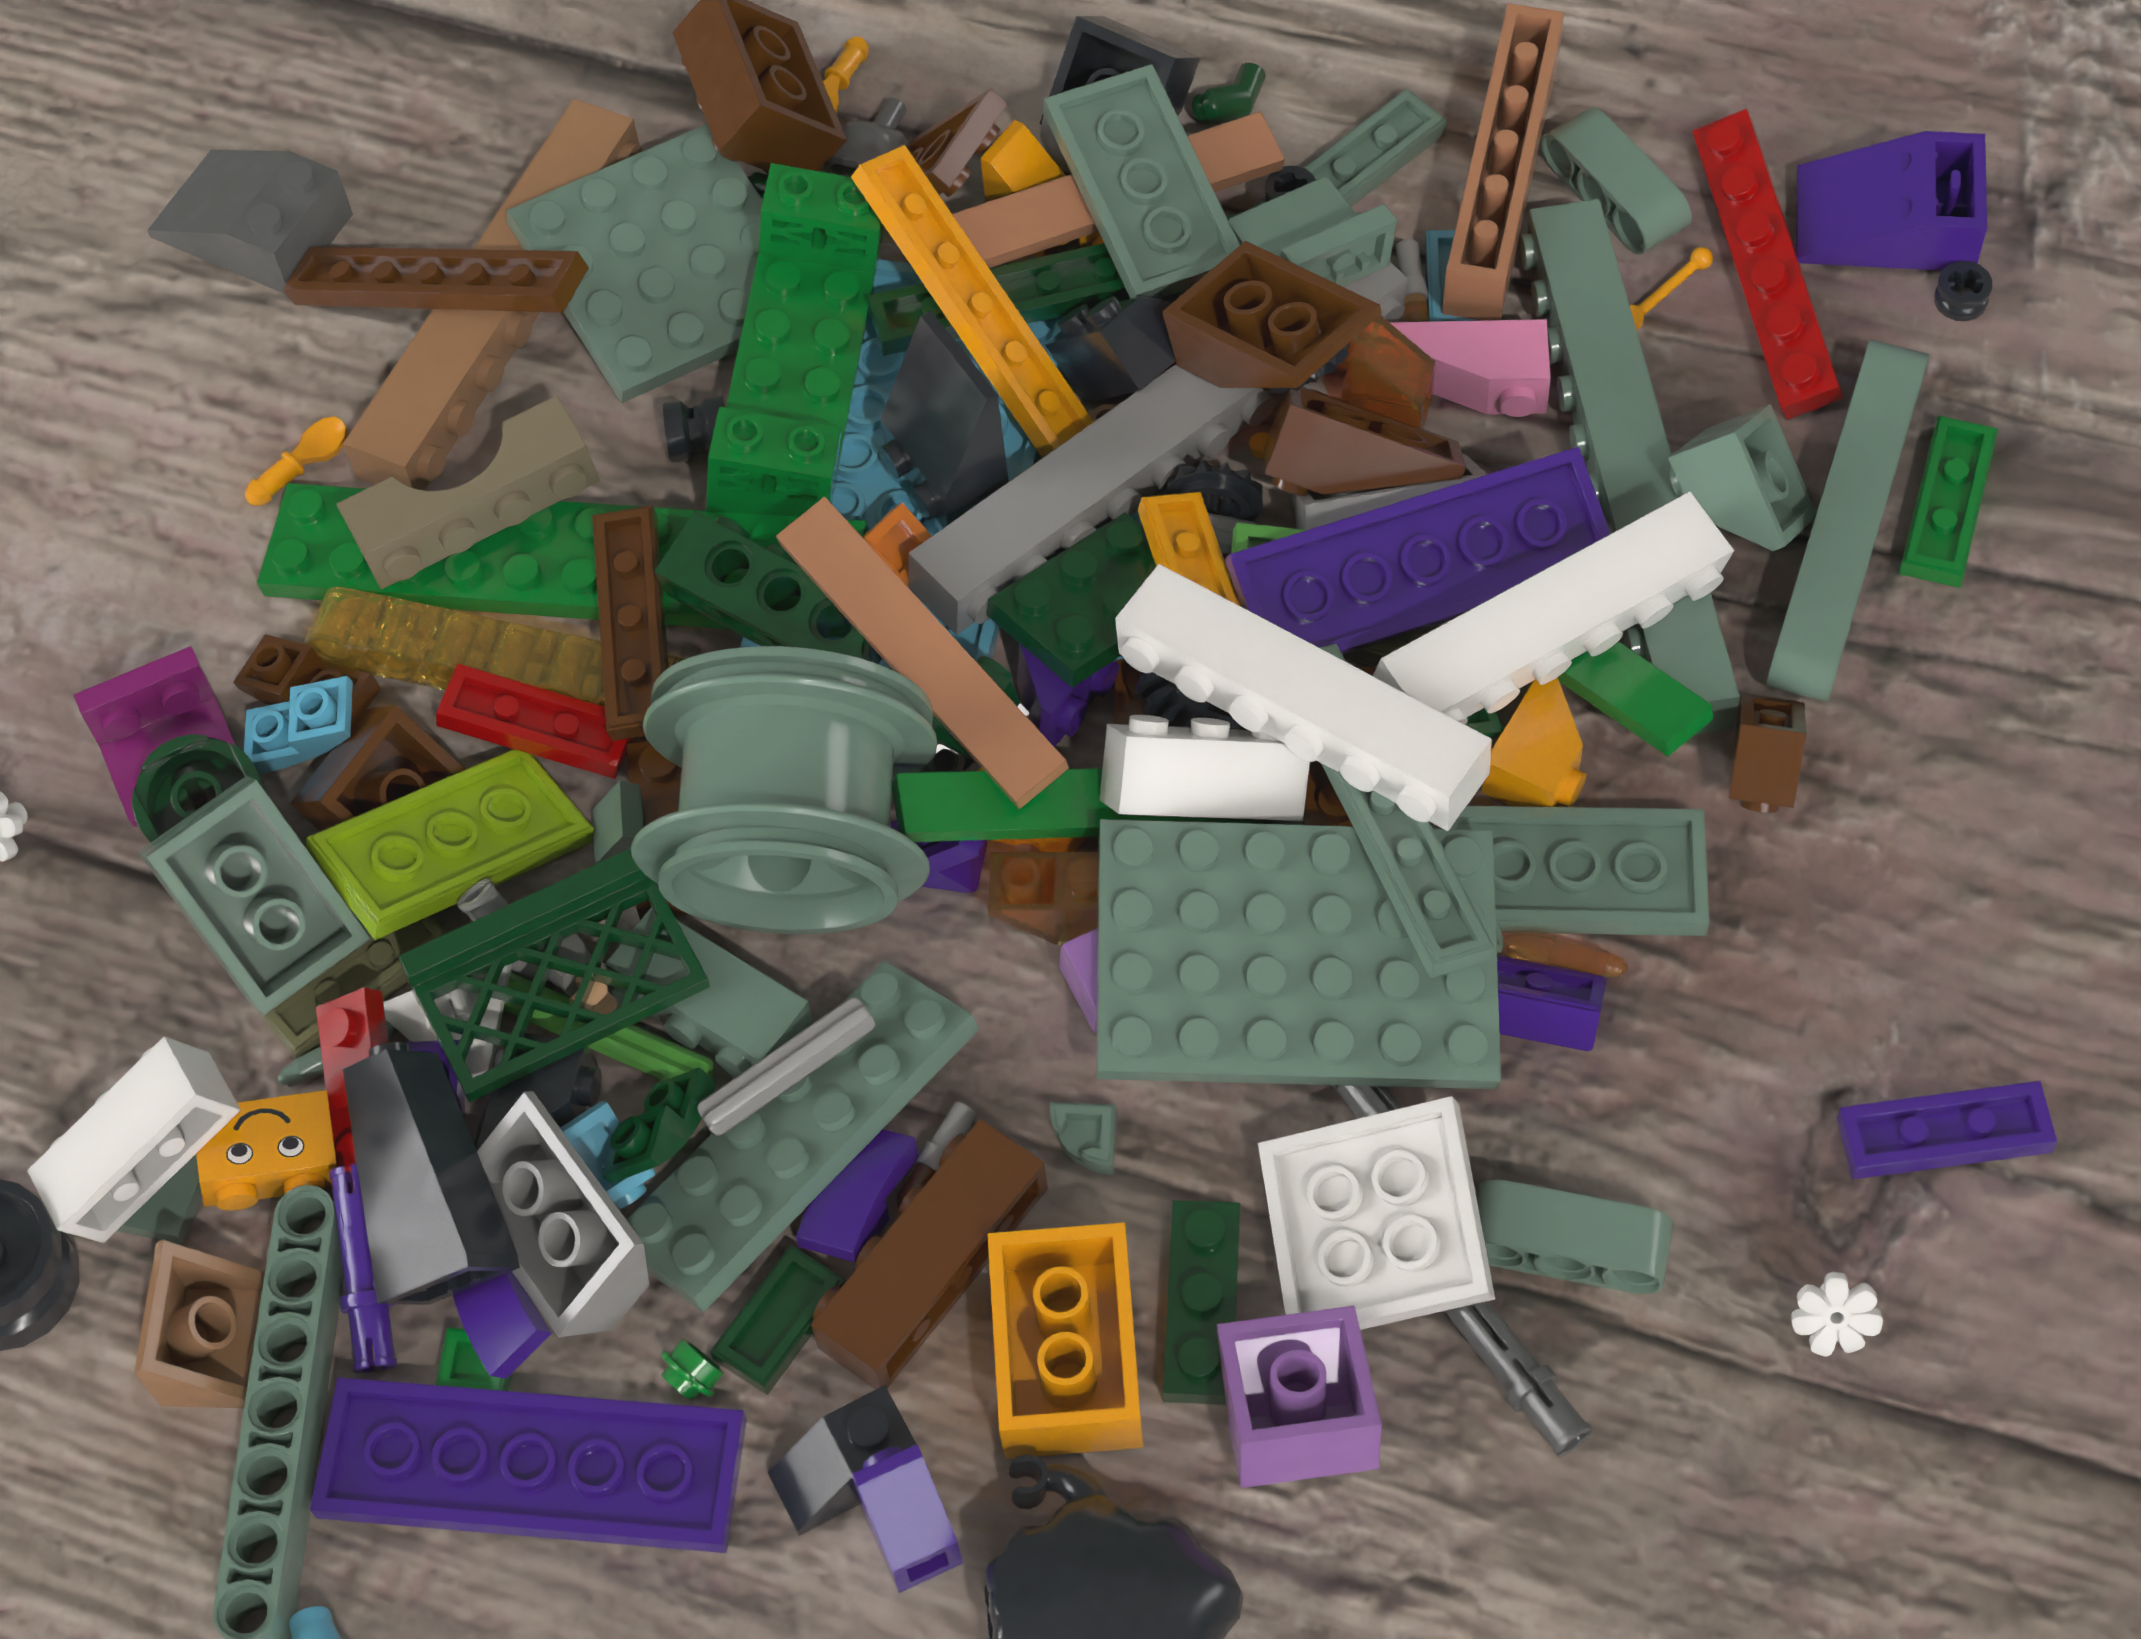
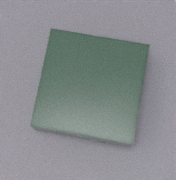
[592,780,644,864]

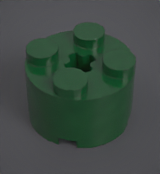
[131,734,270,843]

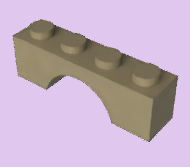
[337,396,600,590]

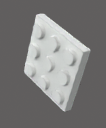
[1258,1096,1495,1330]

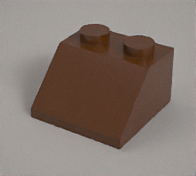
[289,705,466,831]

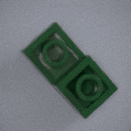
[602,1067,717,1183]

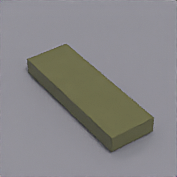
[258,915,447,1059]

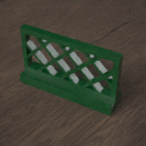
[398,848,710,1102]

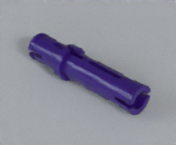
[329,1164,398,1373]

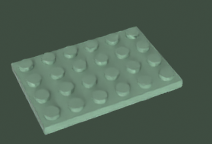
[1096,819,1501,1089]

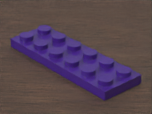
[1225,447,1611,655]
[310,1377,747,1553]

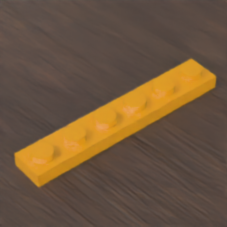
[851,145,1094,458]

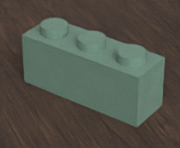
[605,907,814,1078]

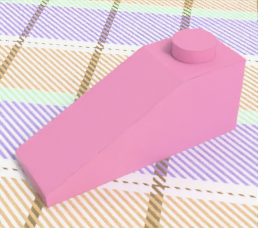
[1365,319,1551,417]

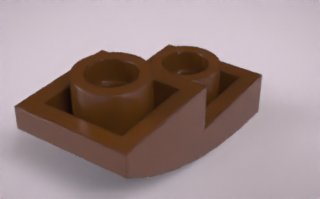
[233,634,380,726]

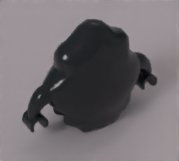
[984,1454,1244,1639]

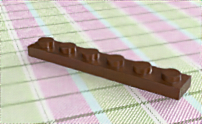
[283,247,589,313]

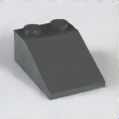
[147,150,353,295]

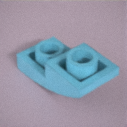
[244,676,353,774]

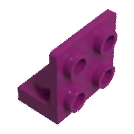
[73,646,236,827]

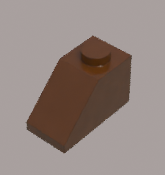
[1729,693,1807,813]

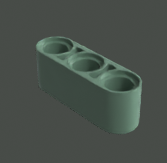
[1541,107,1692,255]
[1476,1180,1674,1294]

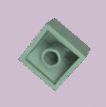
[1668,404,1817,551]

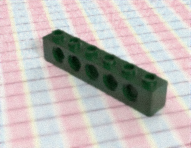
[654,511,1020,764]

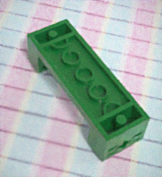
[706,163,884,517]

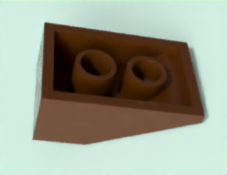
[1162,241,1382,388]
[1264,386,1466,496]

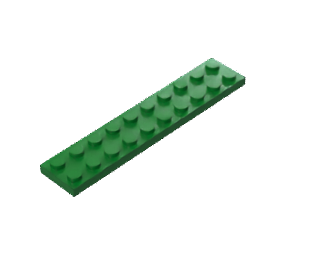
[257,483,869,637]

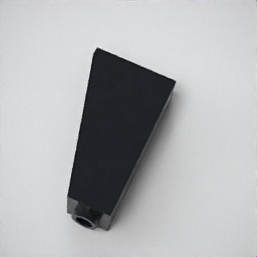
[343,1042,520,1305]

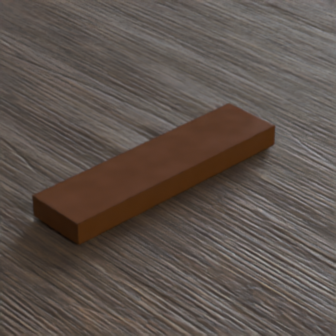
[592,505,669,741]

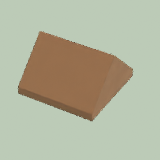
[134,1240,265,1408]

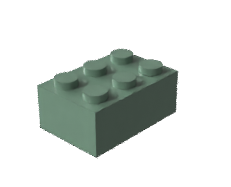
[138,776,371,1016]

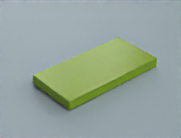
[306,749,594,940]

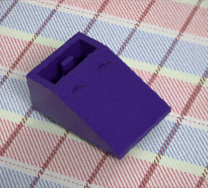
[1796,131,1987,270]

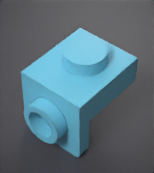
[560,1100,656,1209]

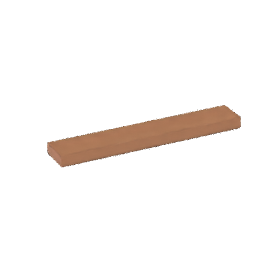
[952,111,1285,268]
[776,497,1069,809]

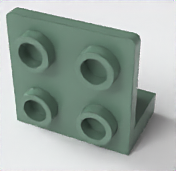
[1229,177,1397,287]

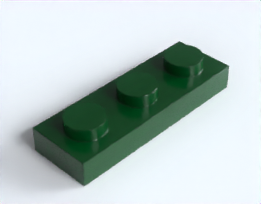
[1163,1200,1240,1405]

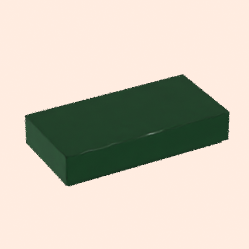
[710,1245,845,1395]

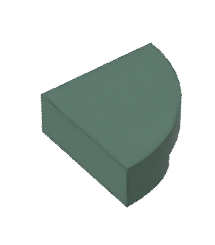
[1050,1102,1117,1175]

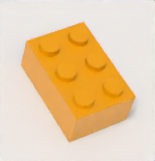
[988,1222,1144,1459]

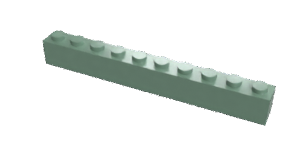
[1519,199,1740,735]

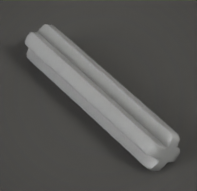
[697,997,875,1136]

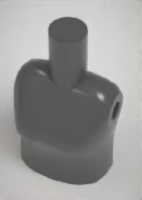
[824,97,907,177]

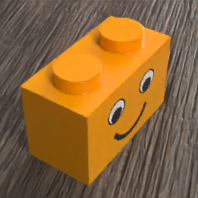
[196,1090,337,1211]

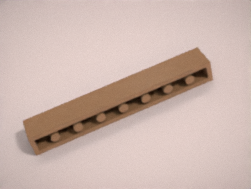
[343,98,643,491]

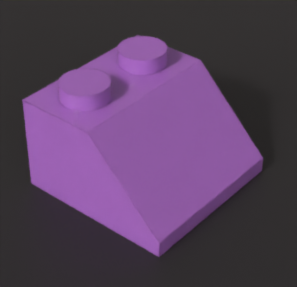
[1217,1305,1382,1488]

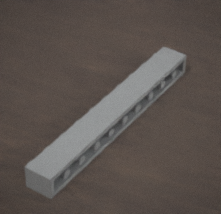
[908,262,1408,635]

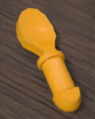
[823,36,869,114]
[245,416,348,506]

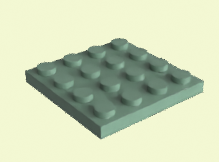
[507,124,763,404]

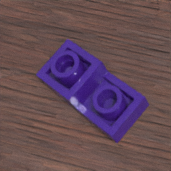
[796,1129,918,1262]
[453,1271,552,1379]

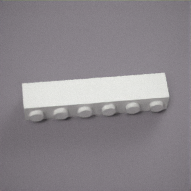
[1373,492,1734,725]
[1115,564,1492,831]

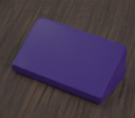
[1497,956,1607,1051]

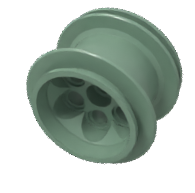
[631,646,937,934]

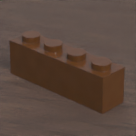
[811,1119,1048,1390]

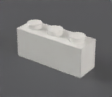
[1099,715,1310,821]
[27,1036,241,1243]

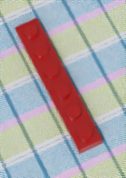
[1692,108,1844,420]

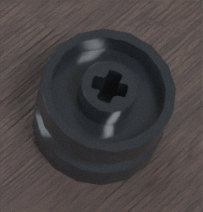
[0,1179,80,1351]

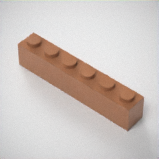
[1442,3,1565,321]

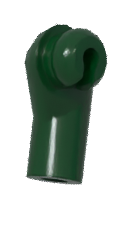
[1191,63,1266,124]

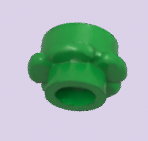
[661,1338,725,1401]

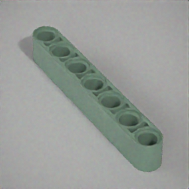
[1766,339,1930,702]
[213,1185,344,1639]

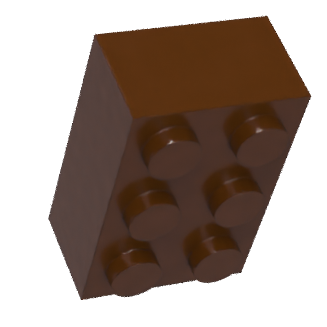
[672,0,847,174]

